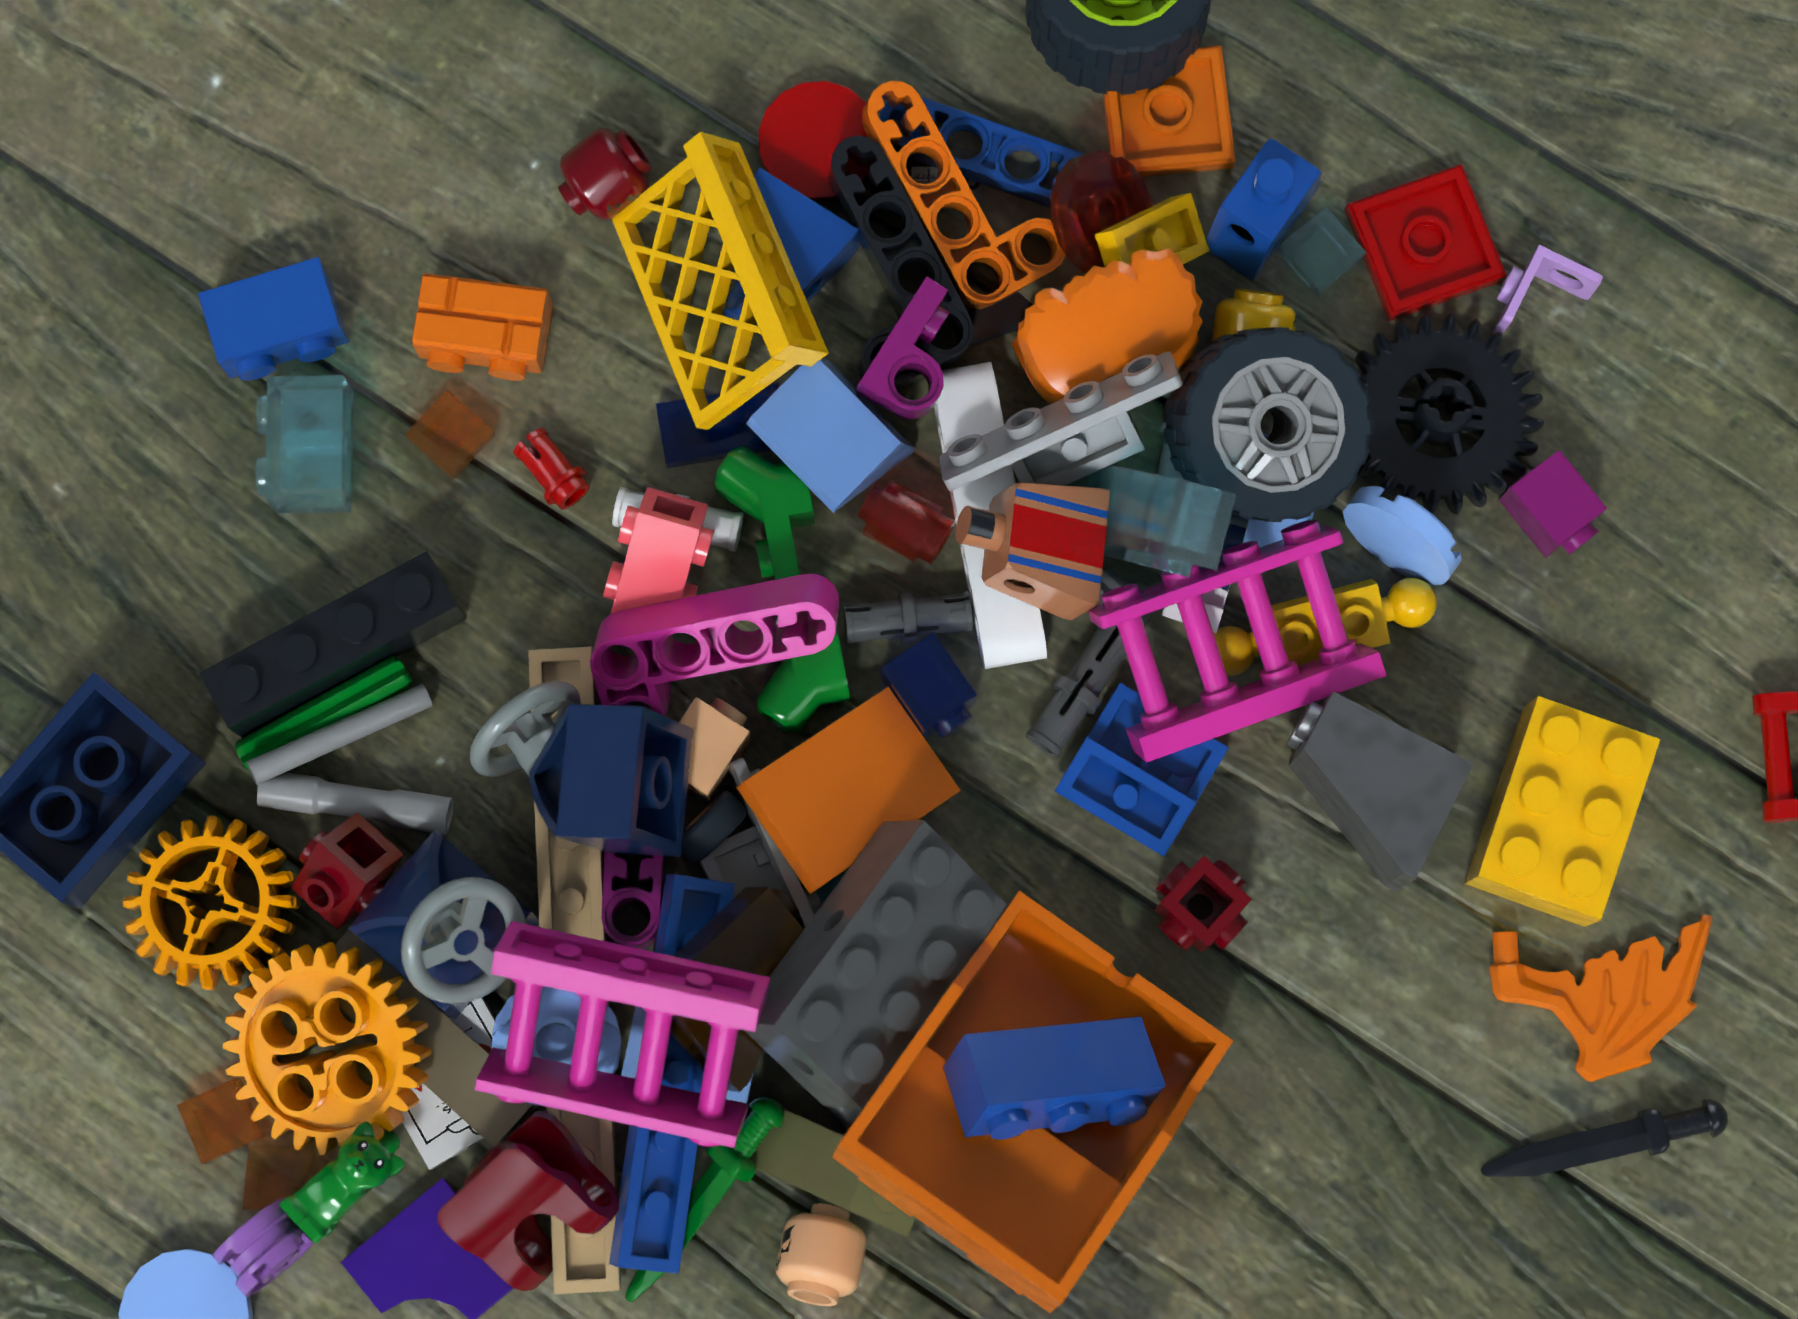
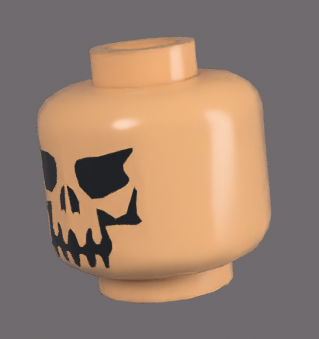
[775,1204,867,1306]

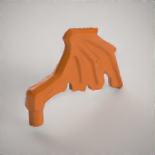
[1489,914,1712,1082]

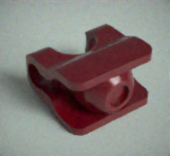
[438,1111,619,1291]

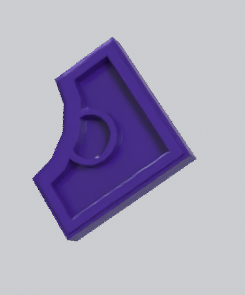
[341,1178,514,1319]

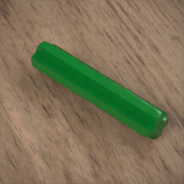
[235,656,412,770]

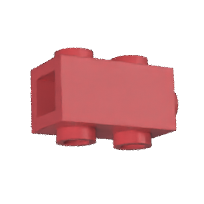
[603,487,714,614]

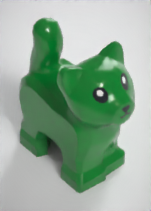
[279,1122,405,1244]

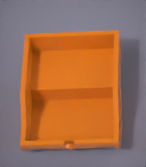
[832,890,1234,1313]

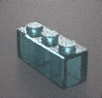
[1089,465,1237,577]

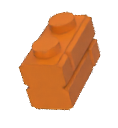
[412,273,553,381]

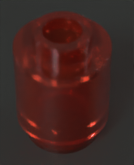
[858,479,956,565]

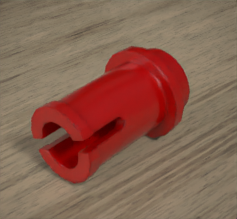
[513,428,590,510]

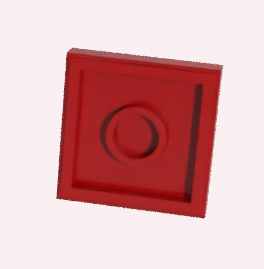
[1344,164,1507,322]

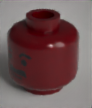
[558,128,653,220]

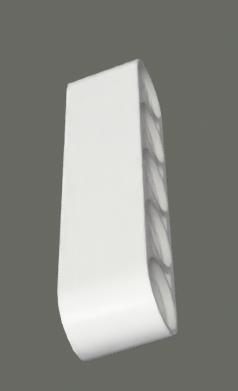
[934,362,1047,669]

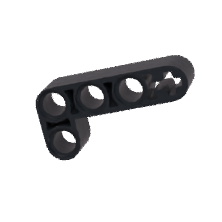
[829,136,973,392]

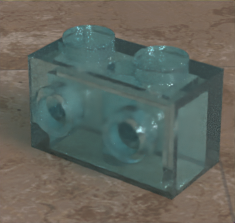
[256,375,353,514]

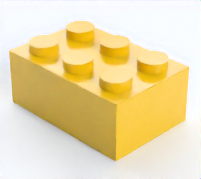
[1464,696,1660,927]

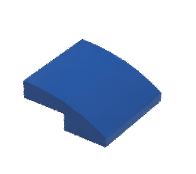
[1055,683,1229,857]

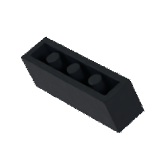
[199,551,466,738]

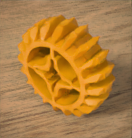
[122,816,300,991]

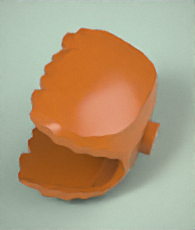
[1012,248,1203,404]

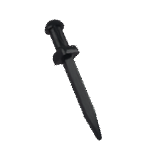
[1481,1099,1728,1177]

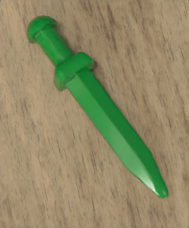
[625,1096,785,1302]

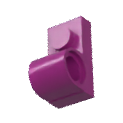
[856,276,950,419]

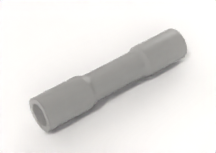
[257,772,454,835]

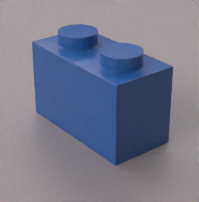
[198,257,349,380]

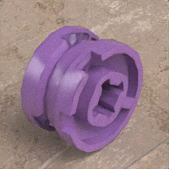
[212,1197,314,1297]

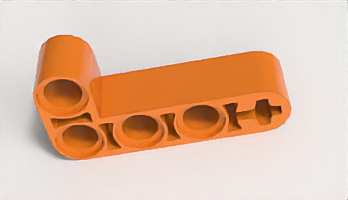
[862,81,1068,309]

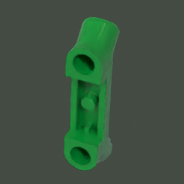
[713,446,850,734]

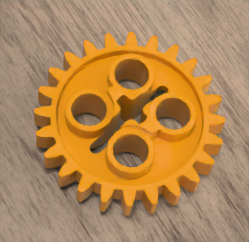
[222,942,431,1155]

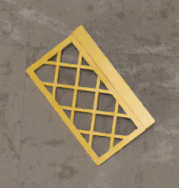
[612,132,829,430]

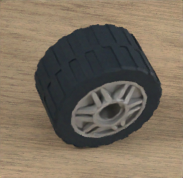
[1164,327,1373,522]

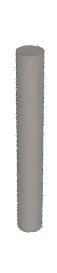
[246,684,433,785]

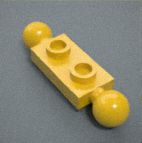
[1214,578,1437,676]

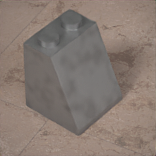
[1286,691,1474,891]

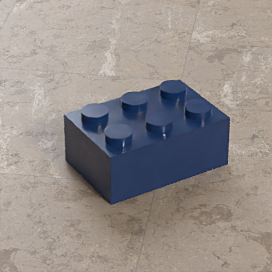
[0,672,206,909]

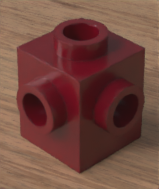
[291,812,404,930]
[1154,856,1252,953]

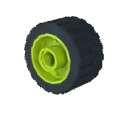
[1025,0,1211,95]

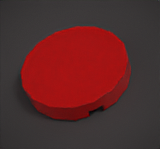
[758,81,870,204]

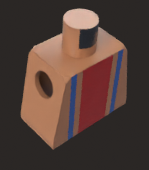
[955,483,1110,620]

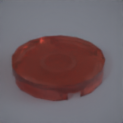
[1051,150,1152,273]

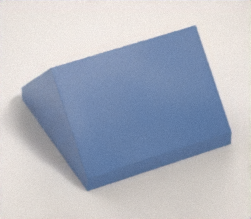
[746,358,916,513]

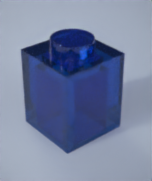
[881,632,977,739]

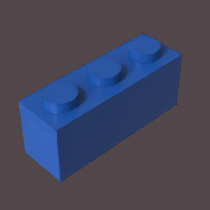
[943,1017,1166,1140]

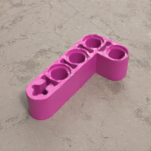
[590,574,840,717]

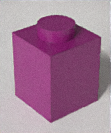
[1499,450,1607,558]

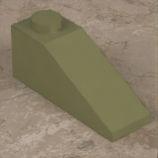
[748,1097,916,1237]

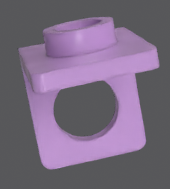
[1493,245,1603,335]

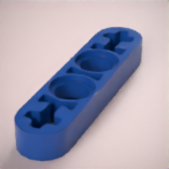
[880,96,1109,217]

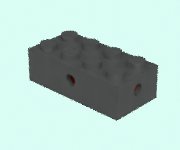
[744,820,1008,1110]

